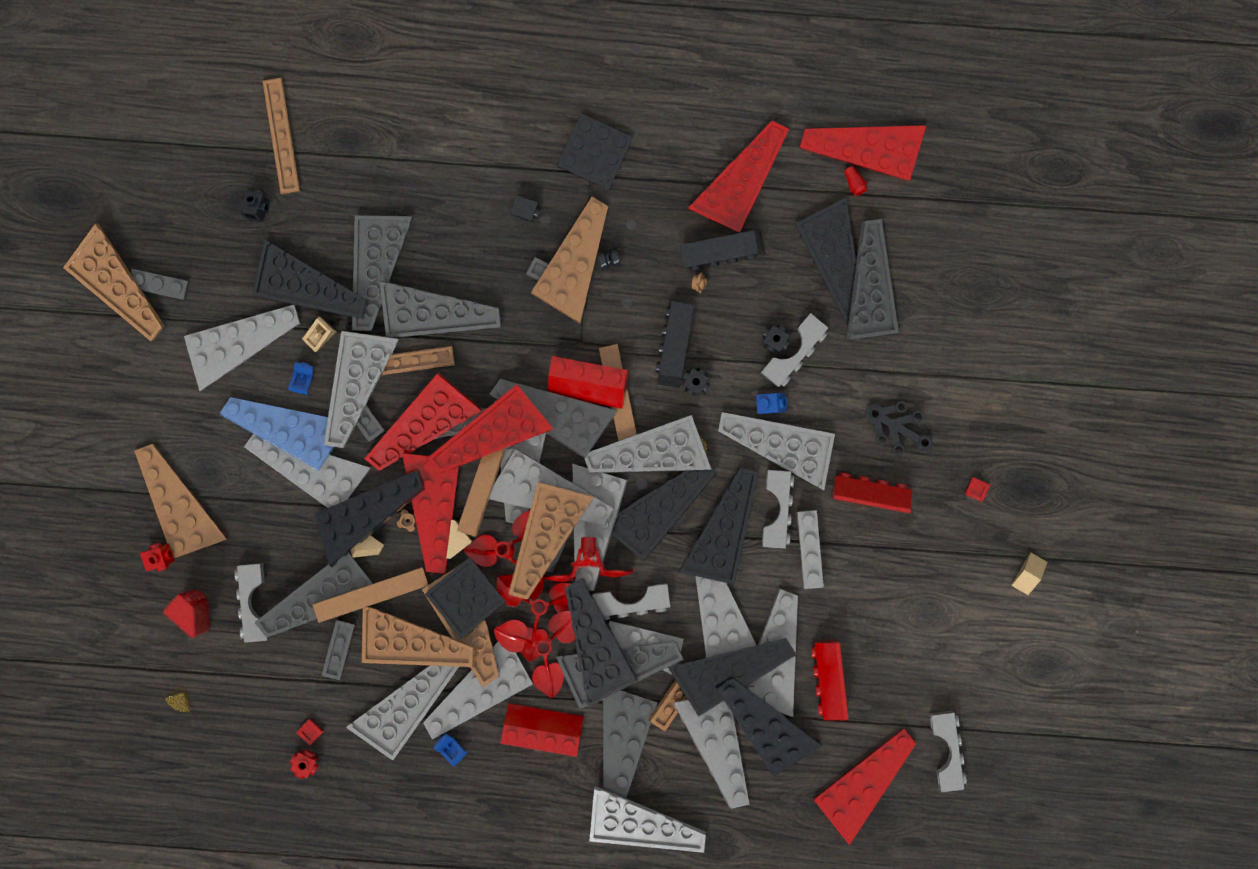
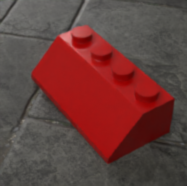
[548,356,630,409]
[831,472,912,513]
[163,590,210,638]
[811,639,848,720]
[501,703,584,757]

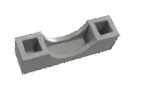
[761,313,828,387]
[762,470,794,549]
[796,510,824,589]
[235,563,270,643]
[592,583,670,620]
[929,711,967,792]

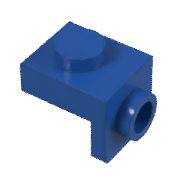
[289,362,314,395]
[756,393,788,414]
[433,734,468,767]

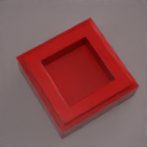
[964,477,990,502]
[296,718,324,745]

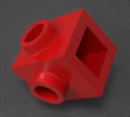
[140,542,175,572]
[290,750,319,779]

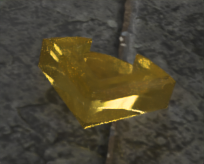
[165,692,190,712]

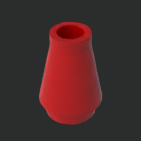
[844,166,868,196]

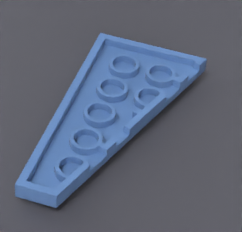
[220,397,334,471]

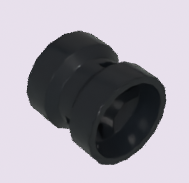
[597,248,621,271]

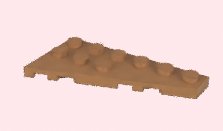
[531,197,608,323]
[63,223,164,341]
[135,444,228,558]
[509,482,594,599]
[422,567,500,687]
[362,606,475,667]

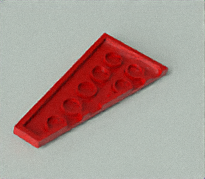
[688,121,789,233]
[799,126,926,181]
[364,373,482,471]
[427,385,554,474]
[402,453,459,574]
[813,728,916,845]

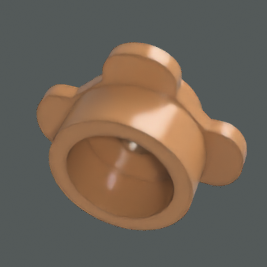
[692,273,707,293]
[397,510,416,532]

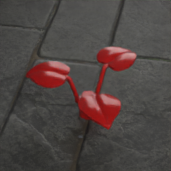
[464,510,544,600]
[543,537,634,582]
[496,574,570,661]
[494,611,576,698]

